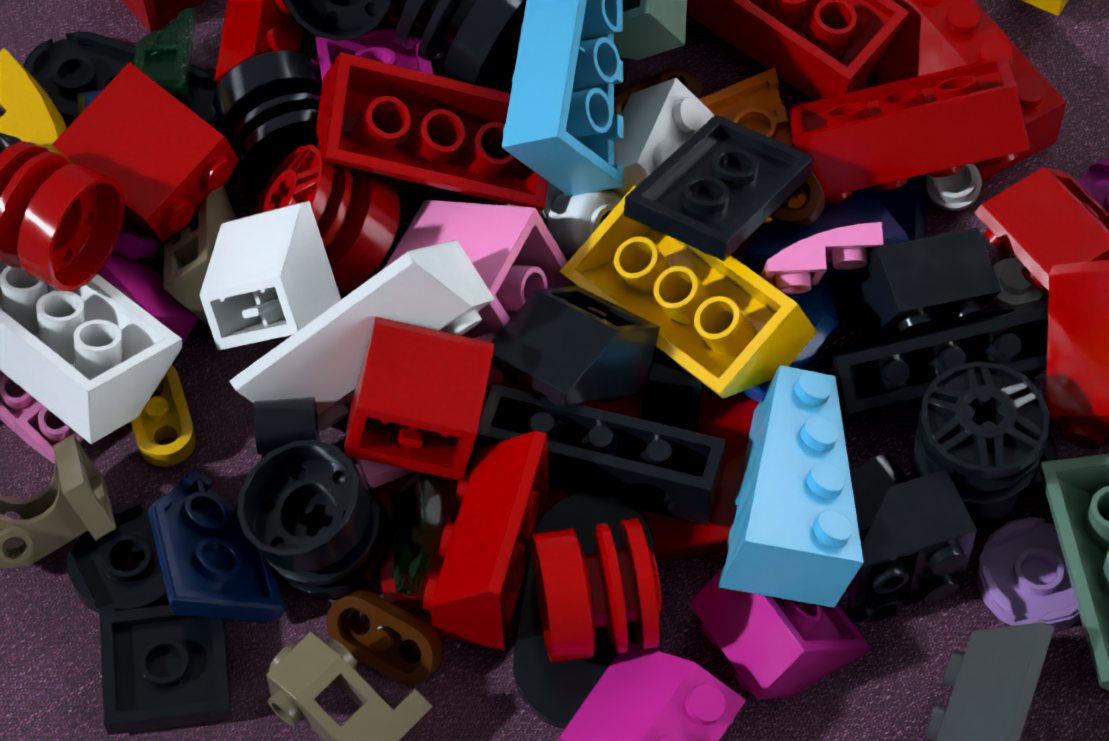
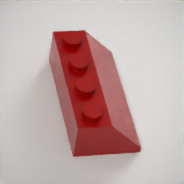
[686,0,909,101]
[871,0,1067,181]
[316,52,548,211]
[790,55,1030,203]

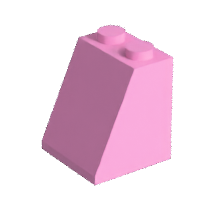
[384,200,575,338]

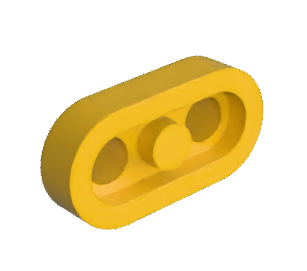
[131,365,196,467]

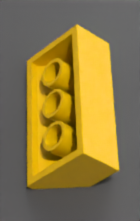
[559,185,818,399]

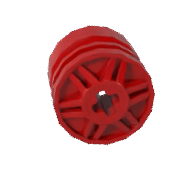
[0,141,125,291]
[254,144,401,292]
[531,518,662,664]

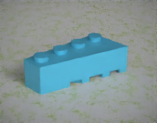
[502,0,624,196]
[718,365,864,608]

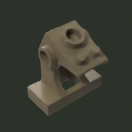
[0,434,116,569]
[266,631,433,741]

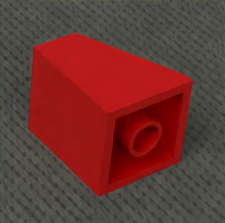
[52,62,240,243]
[1046,260,1109,450]

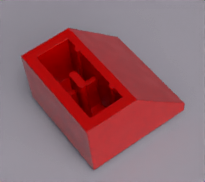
[214,0,320,83]
[974,167,1109,293]
[344,317,494,481]

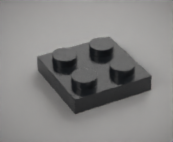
[99,605,232,735]

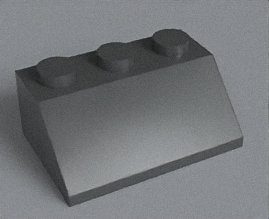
[925,623,1055,741]

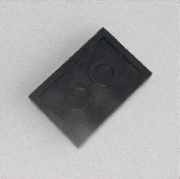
[624,114,814,261]

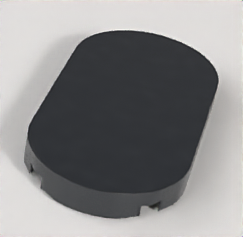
[23,31,221,132]
[513,491,654,729]

